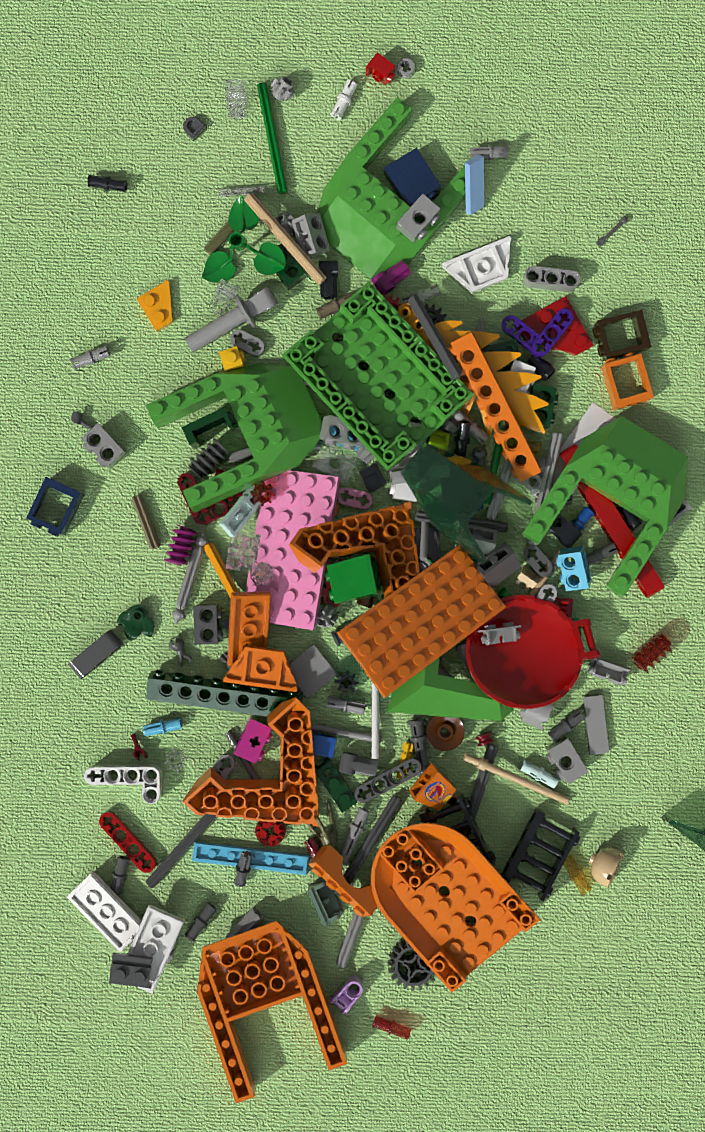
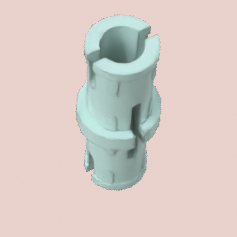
[519,760,559,789]

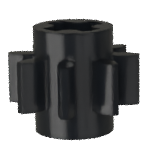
[335,670,359,694]

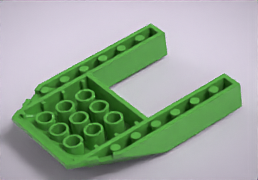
[318,97,485,280]
[146,364,322,513]
[522,416,688,597]

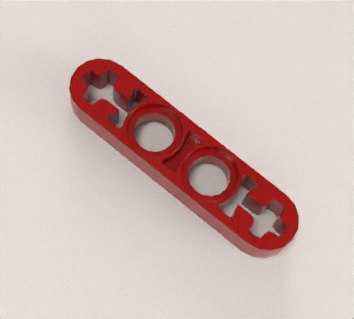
[99,811,157,873]

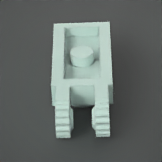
[219,486,263,537]

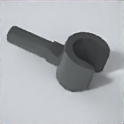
[71,412,94,430]

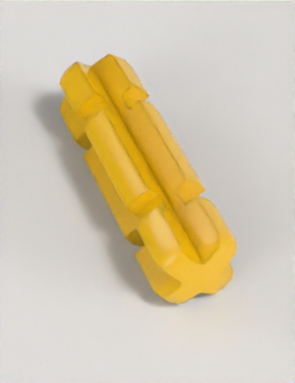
[397,742,414,780]

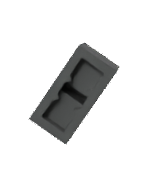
[193,605,223,645]

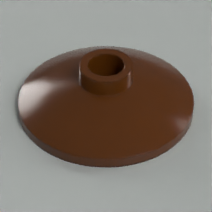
[426,716,465,751]

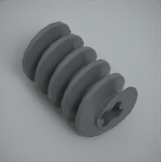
[188,438,229,480]

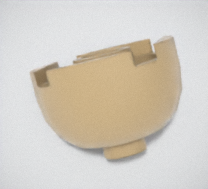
[589,847,625,888]

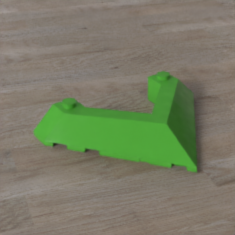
[387,658,514,721]

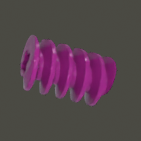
[163,524,198,566]

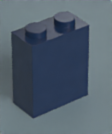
[384,147,441,207]

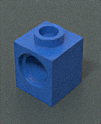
[312,733,337,758]

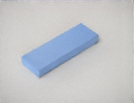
[465,155,484,215]

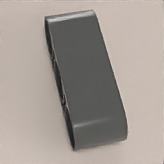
[68,629,123,679]

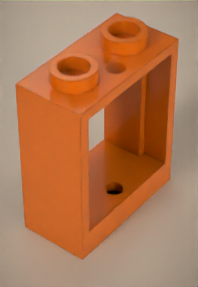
[601,352,654,411]

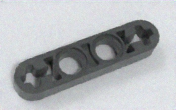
[354,758,423,803]

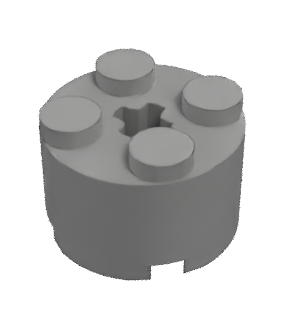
[519,702,555,730]

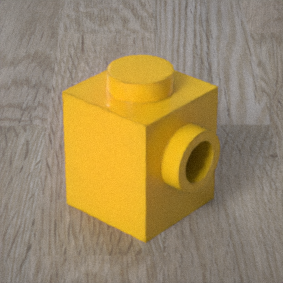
[219,346,246,371]

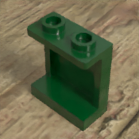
[181,407,236,450]

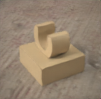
[516,565,540,591]

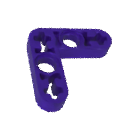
[501,309,573,358]

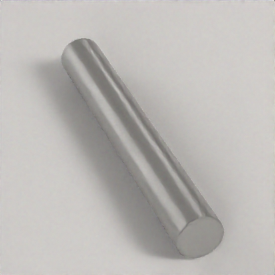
[420,507,430,561]

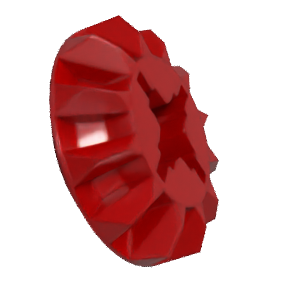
[255,821,286,847]

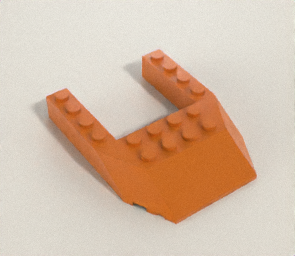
[197,920,347,1104]

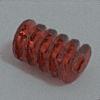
[629,632,673,673]

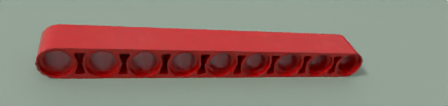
[559,444,665,598]

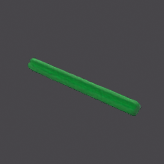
[257,82,288,194]

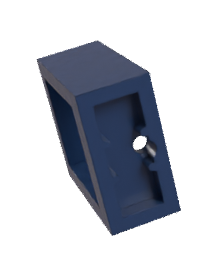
[26,477,85,537]

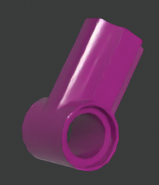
[371,260,411,295]

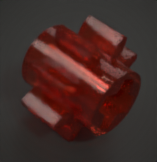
[250,480,275,506]

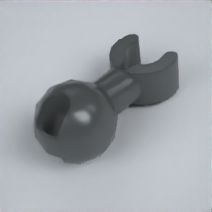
[472,446,490,476]
[169,637,192,667]

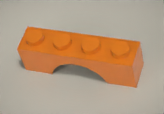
[309,845,378,917]

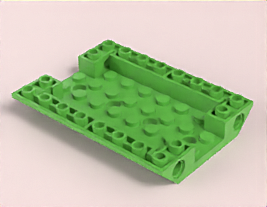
[282,281,474,471]

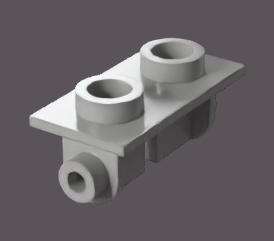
[478,622,521,645]
[587,658,630,686]

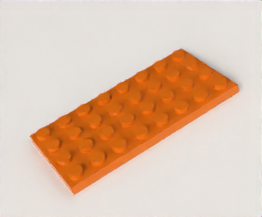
[337,545,506,698]

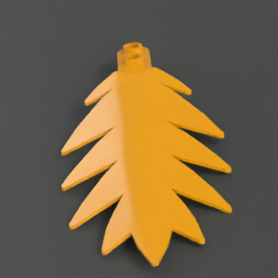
[397,303,549,440]

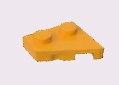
[136,280,173,332]

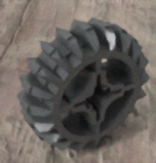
[387,940,436,991]

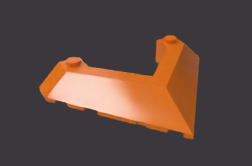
[289,502,420,598]
[183,697,319,827]

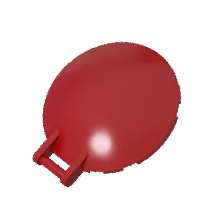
[465,595,601,709]

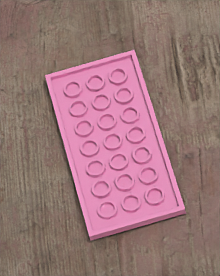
[245,470,340,630]

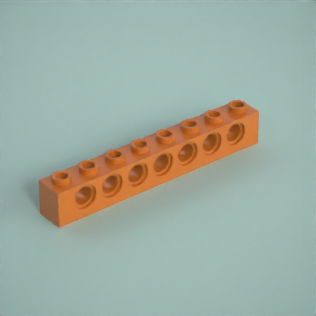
[449,331,542,482]

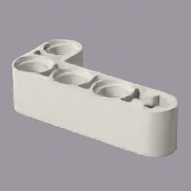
[84,764,163,804]

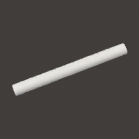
[372,682,379,759]

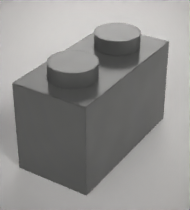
[475,543,521,588]

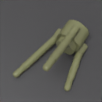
[306,801,339,846]

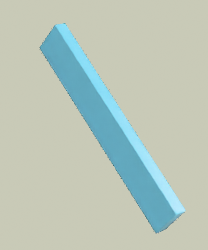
[192,841,309,875]

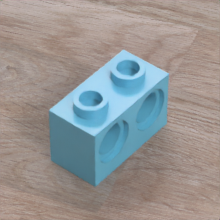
[556,546,592,591]

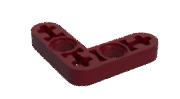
[177,473,243,525]

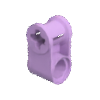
[329,975,363,1015]

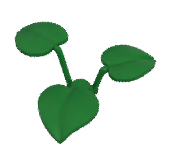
[202,195,286,283]

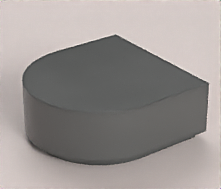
[183,117,206,142]

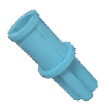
[143,717,182,736]

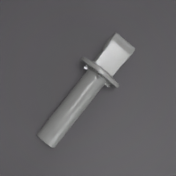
[185,286,278,352]

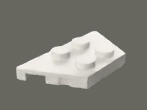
[442,236,511,293]

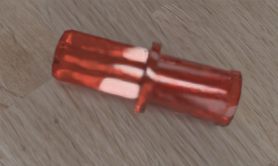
[372,1015,411,1039]

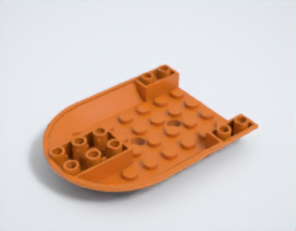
[371,823,540,993]

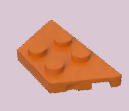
[223,645,298,692]

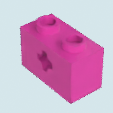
[233,718,273,764]

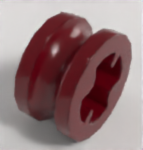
[475,731,494,746]

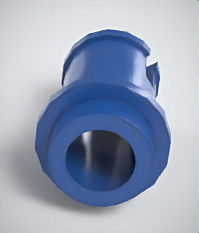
[572,507,594,531]

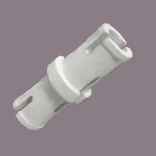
[330,79,358,120]

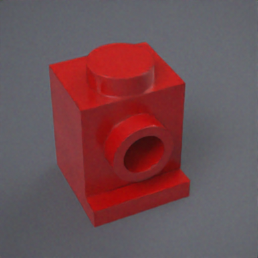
[365,52,396,85]

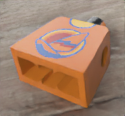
[409,763,457,810]

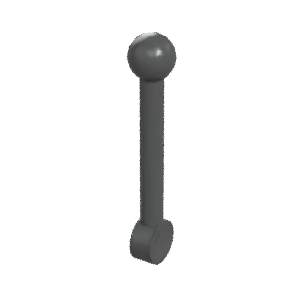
[596,216,628,247]

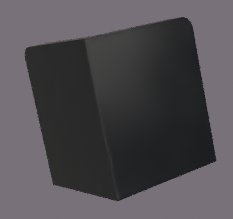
[359,463,387,493]

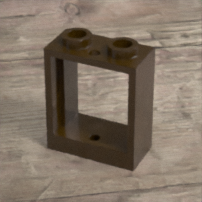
[592,310,651,361]

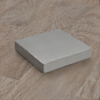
[290,645,338,699]

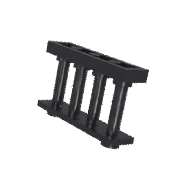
[419,793,496,866]
[501,808,580,902]

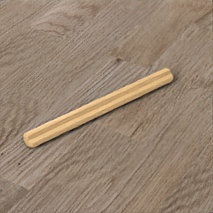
[244,193,326,285]

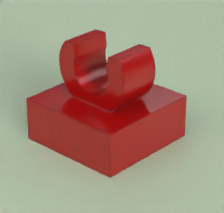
[553,597,573,618]

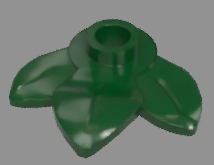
[117,605,154,641]

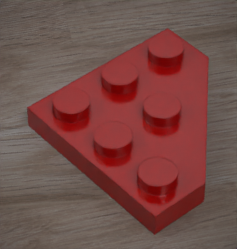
[518,296,594,356]

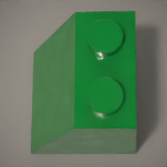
[325,554,382,604]

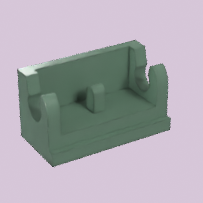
[307,879,343,926]

